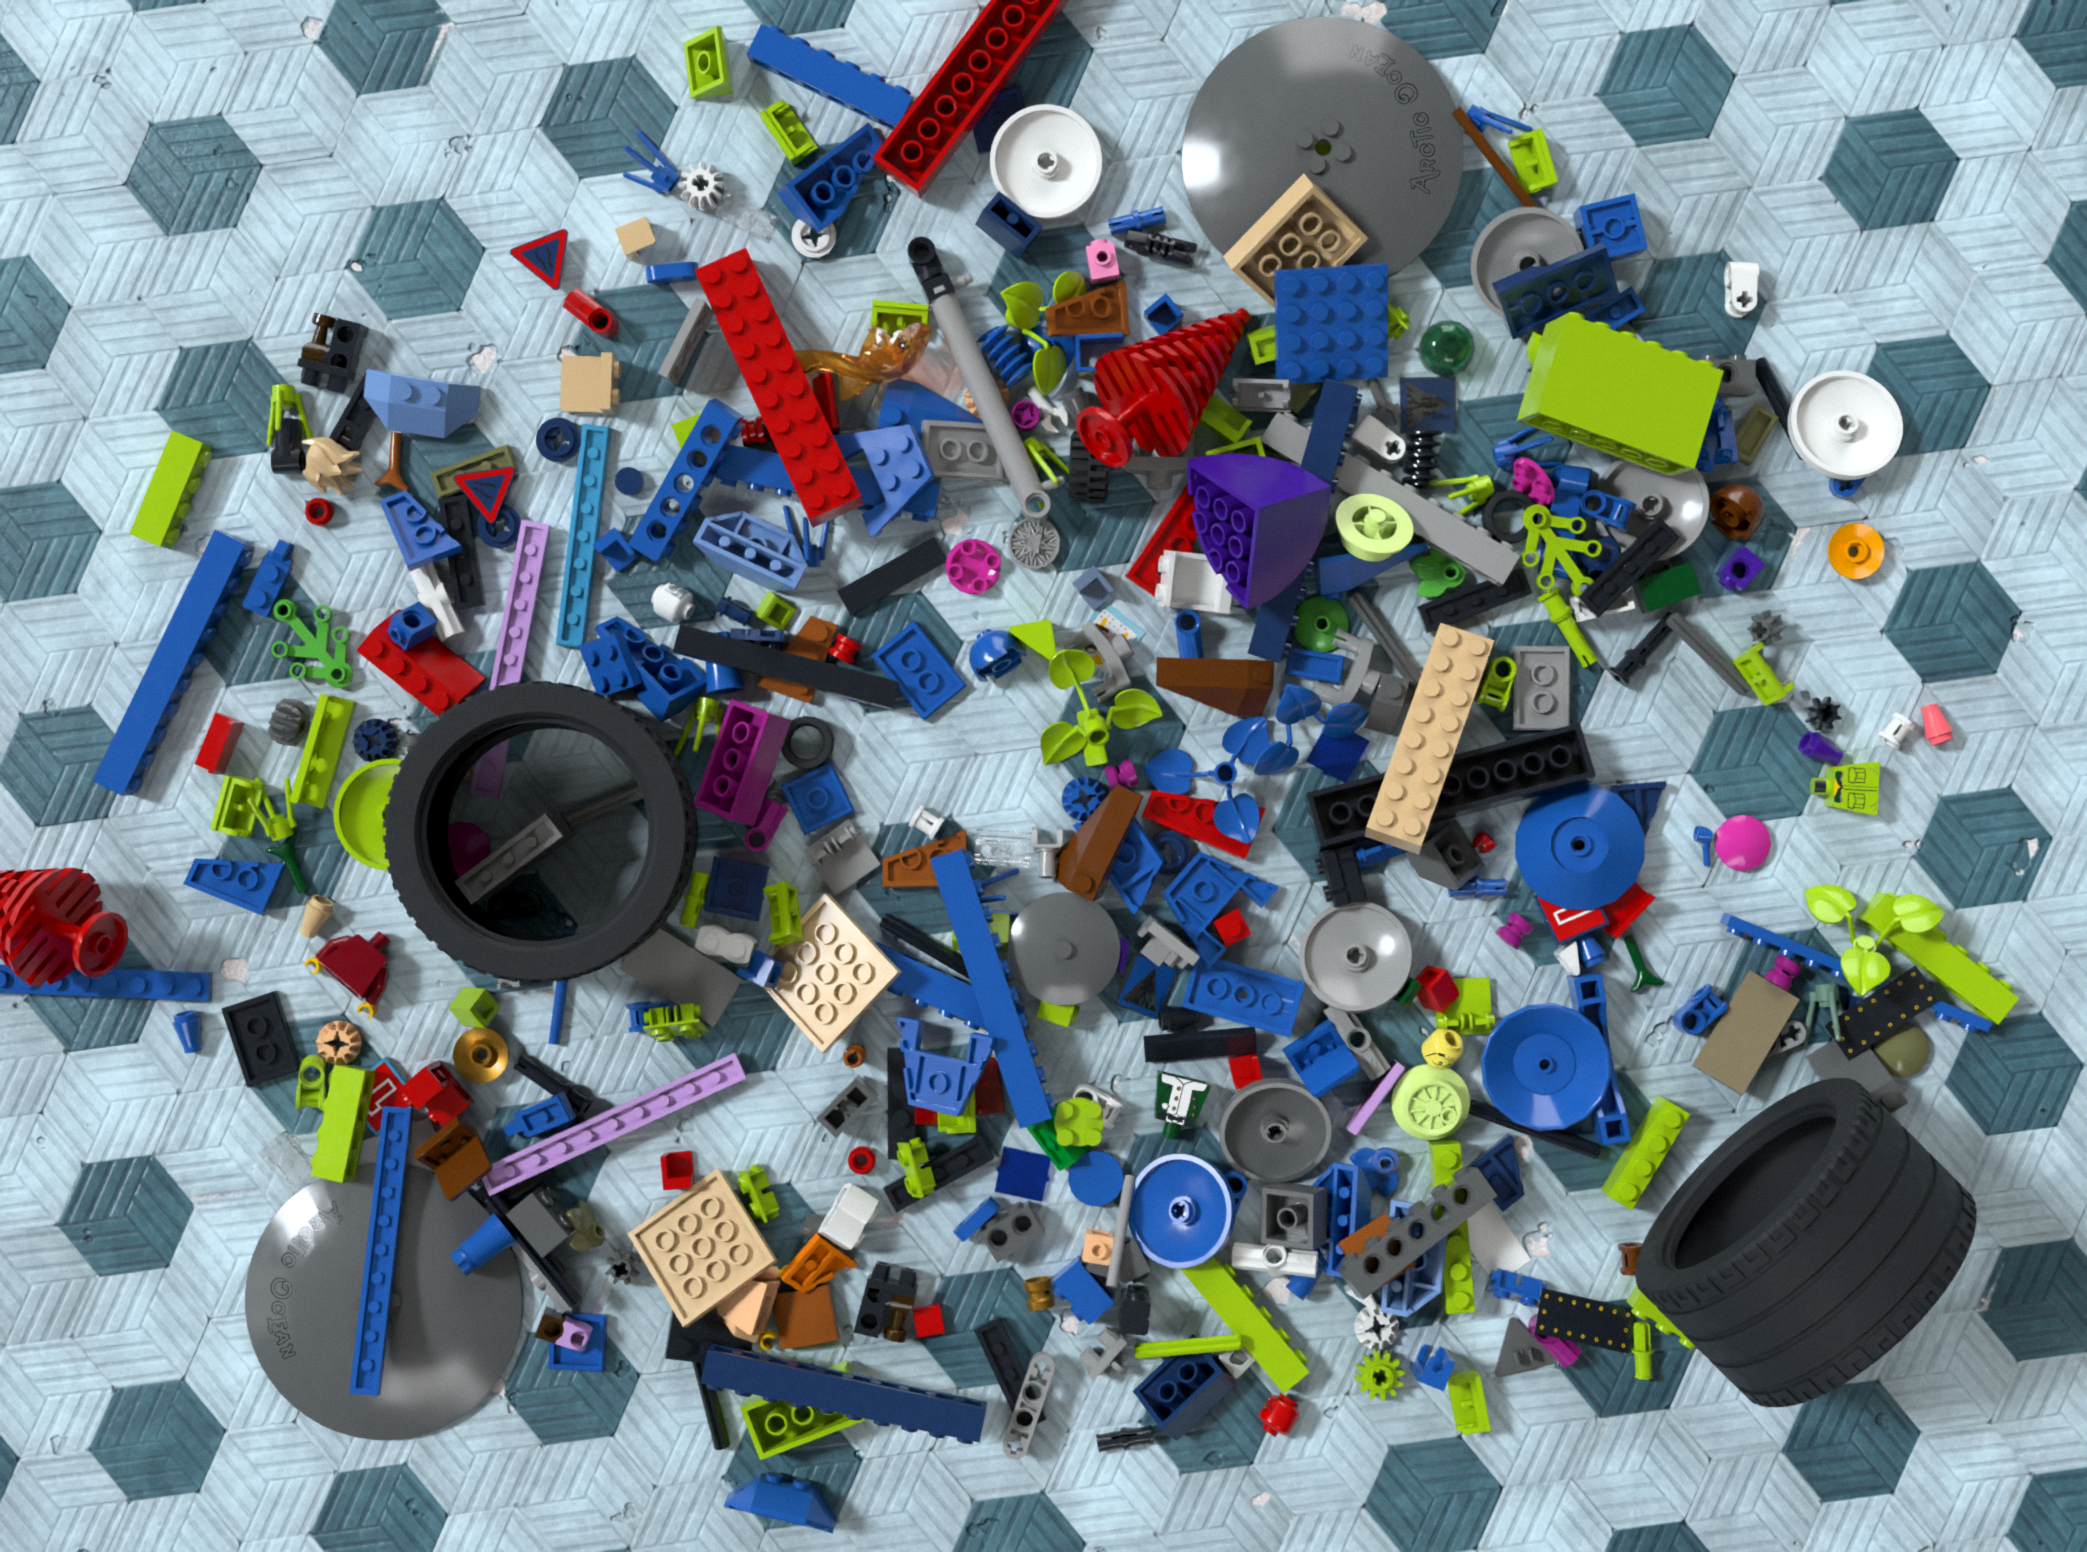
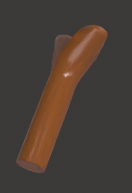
[374,432,410,492]

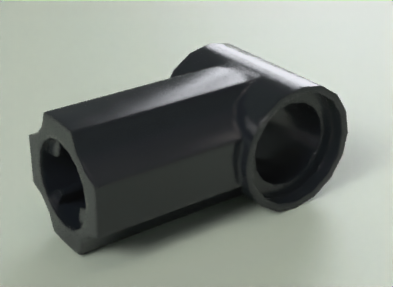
[271,418,306,474]

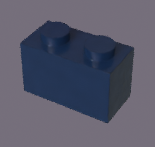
[975,191,1043,260]

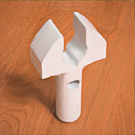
[1027,386,1068,434]

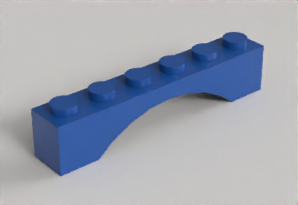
[1567,971,1631,1146]

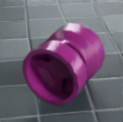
[1011,400,1040,432]
[1104,759,1139,791]
[1495,911,1535,950]
[1764,954,1803,993]

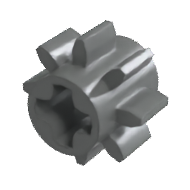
[1747,610,1786,646]
[605,1249,641,1285]

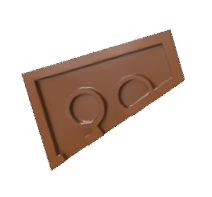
[1046,280,1130,337]
[758,616,838,704]
[882,830,967,888]

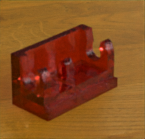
[966,1054,1005,1116]

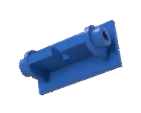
[1705,406,1739,465]
[1353,839,1407,869]
[1485,1268,1547,1307]

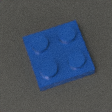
[578,630,642,696]

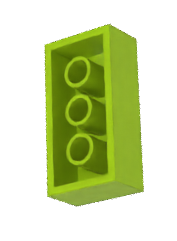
[740,1360,866,1460]

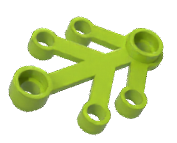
[1520,504,1602,597]

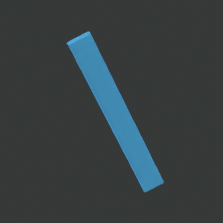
[556,424,612,648]

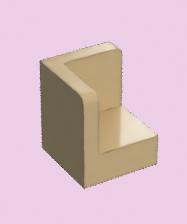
[615,216,656,261]

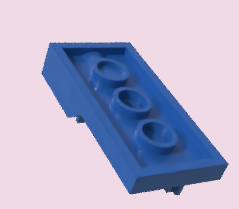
[1181,958,1306,1038]

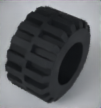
[1068,431,1109,503]

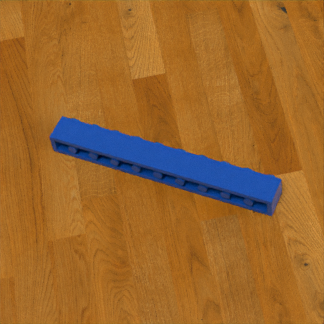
[92,530,254,796]
[930,847,1056,1129]

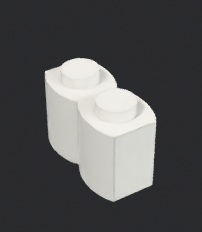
[695,924,758,963]
[818,1183,879,1250]

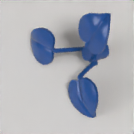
[1253,684,1368,775]
[1144,717,1269,844]

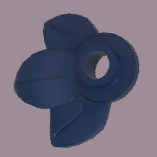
[1576,535,1620,581]

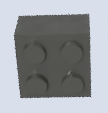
[1261,1182,1327,1250]
[506,1183,575,1258]

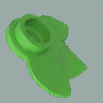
[1409,547,1465,598]

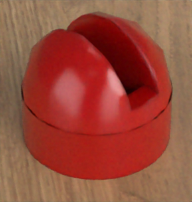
[1472,829,1497,854]

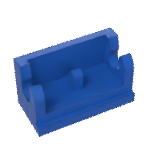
[1410,1344,1455,1391]

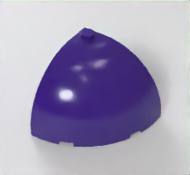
[1187,453,1332,610]

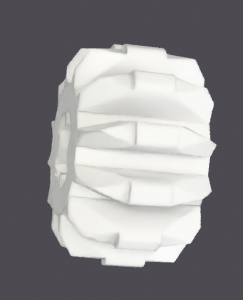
[678,161,727,211]

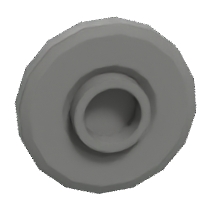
[1008,519,1060,569]

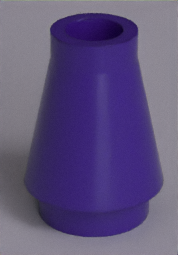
[1798,731,1843,766]

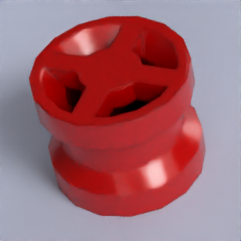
[740,416,767,447]
[828,633,863,666]

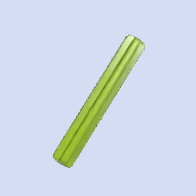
[1134,1334,1243,1359]

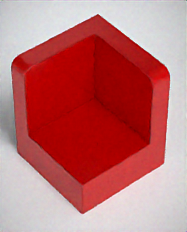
[1415,965,1459,1013]
[1228,1053,1262,1089]
[660,1150,695,1190]

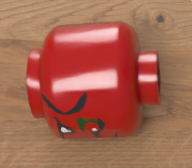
[1259,1393,1301,1437]

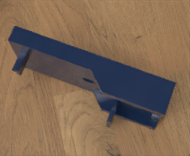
[1492,242,1620,340]

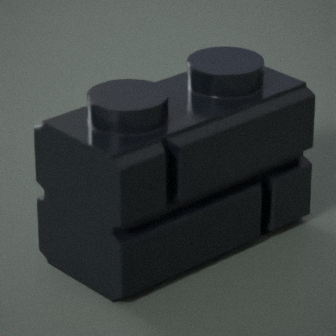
[1315,844,1367,907]
[1118,1284,1151,1336]

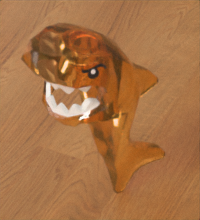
[794,322,931,401]

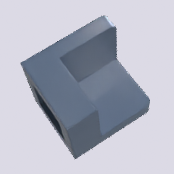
[1072,565,1115,610]

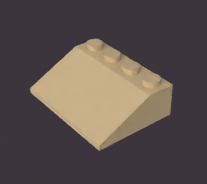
[1223,173,1368,309]

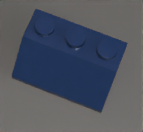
[1133,1334,1237,1441]

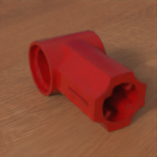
[562,288,619,338]

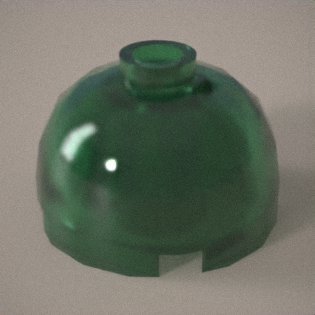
[1418,320,1475,377]

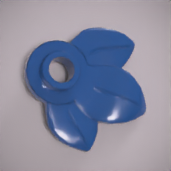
[1350,1147,1400,1197]

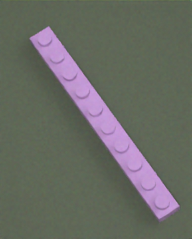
[470,520,551,799]
[482,1052,747,1196]

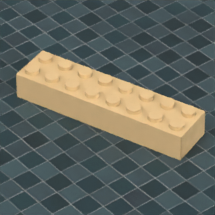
[1365,623,1495,855]

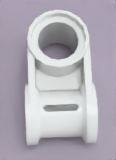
[1724,262,1759,318]
[1351,415,1406,465]
[1072,1083,1127,1130]

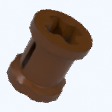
[1618,1242,1642,1276]

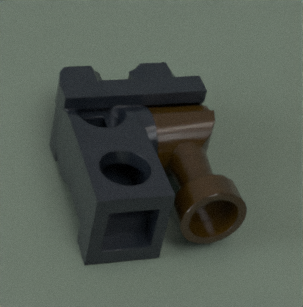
[297,313,369,394]
[853,1261,918,1343]

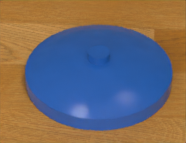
[1128,1154,1236,1268]

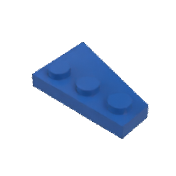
[379,490,463,571]
[183,858,286,916]

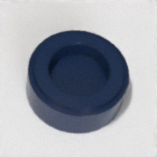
[615,467,644,496]

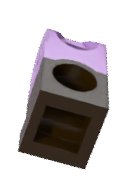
[534,1306,593,1351]

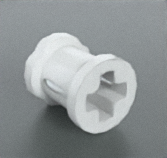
[1877,712,1916,750]
[908,805,945,840]

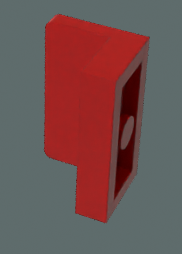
[195,713,244,775]
[1602,882,1655,938]

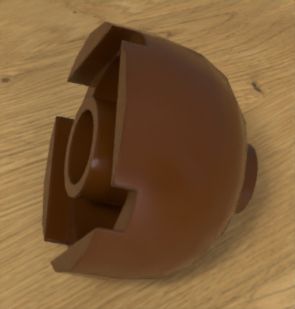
[1708,483,1765,540]

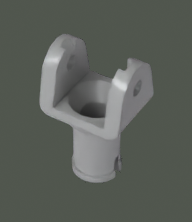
[1032,827,1063,879]

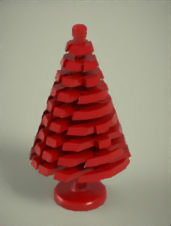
[1076,308,1250,468]
[0,868,128,987]

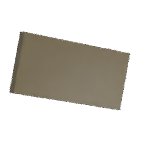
[1691,970,1800,1096]

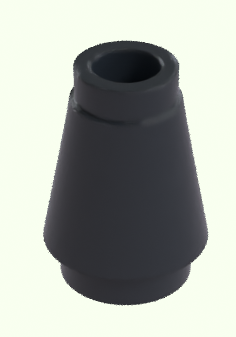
[1157,1005,1200,1033]

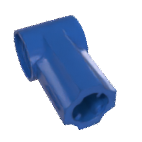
[1174,610,1204,658]

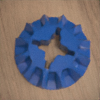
[1062,777,1106,821]

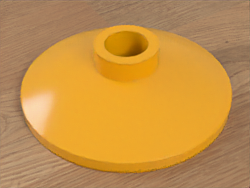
[1827,523,1885,579]

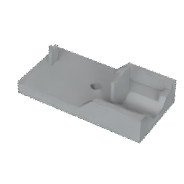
[1136,914,1200,969]

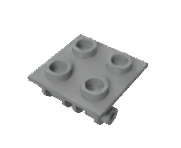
[803,819,881,896]

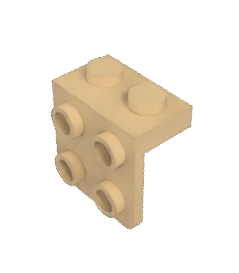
[560,352,622,414]

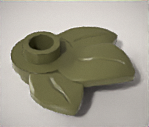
[565,1200,605,1252]

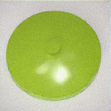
[333,759,402,871]

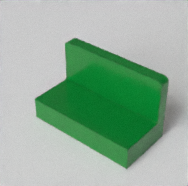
[1026,1101,1092,1171]

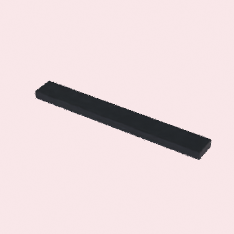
[673,624,899,710]

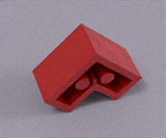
[399,1060,475,1127]

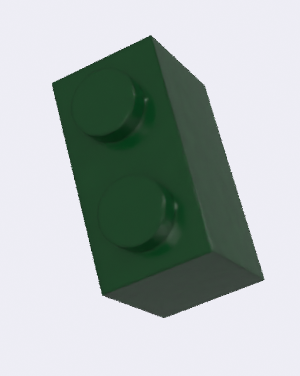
[1632,559,1702,614]

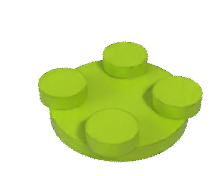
[1054,1097,1104,1146]

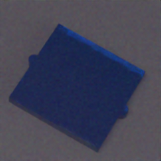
[1306,732,1370,783]
[994,1146,1051,1202]

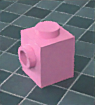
[1086,239,1120,285]

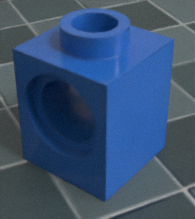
[387,602,437,651]

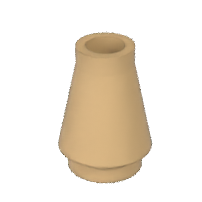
[299,895,334,938]

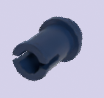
[715,596,753,627]

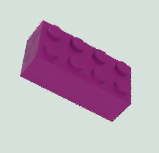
[694,699,792,826]

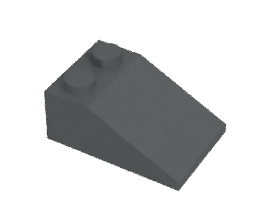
[1806,1039,1908,1114]

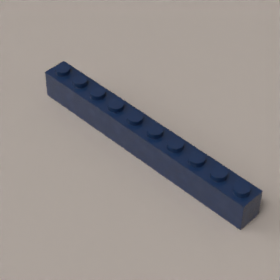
[1247,379,1363,663]
[701,1343,987,1444]

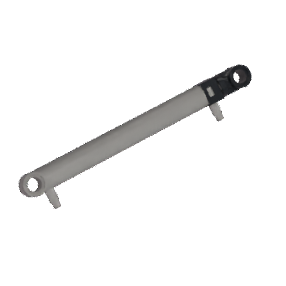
[907,236,1065,523]

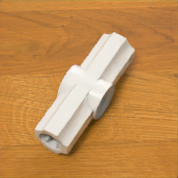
[410,562,465,642]
[1231,1242,1319,1278]

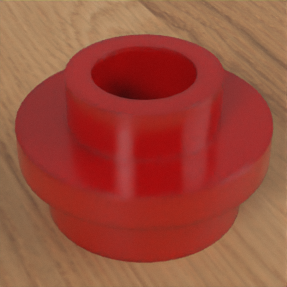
[305,498,334,526]
[848,1146,876,1175]

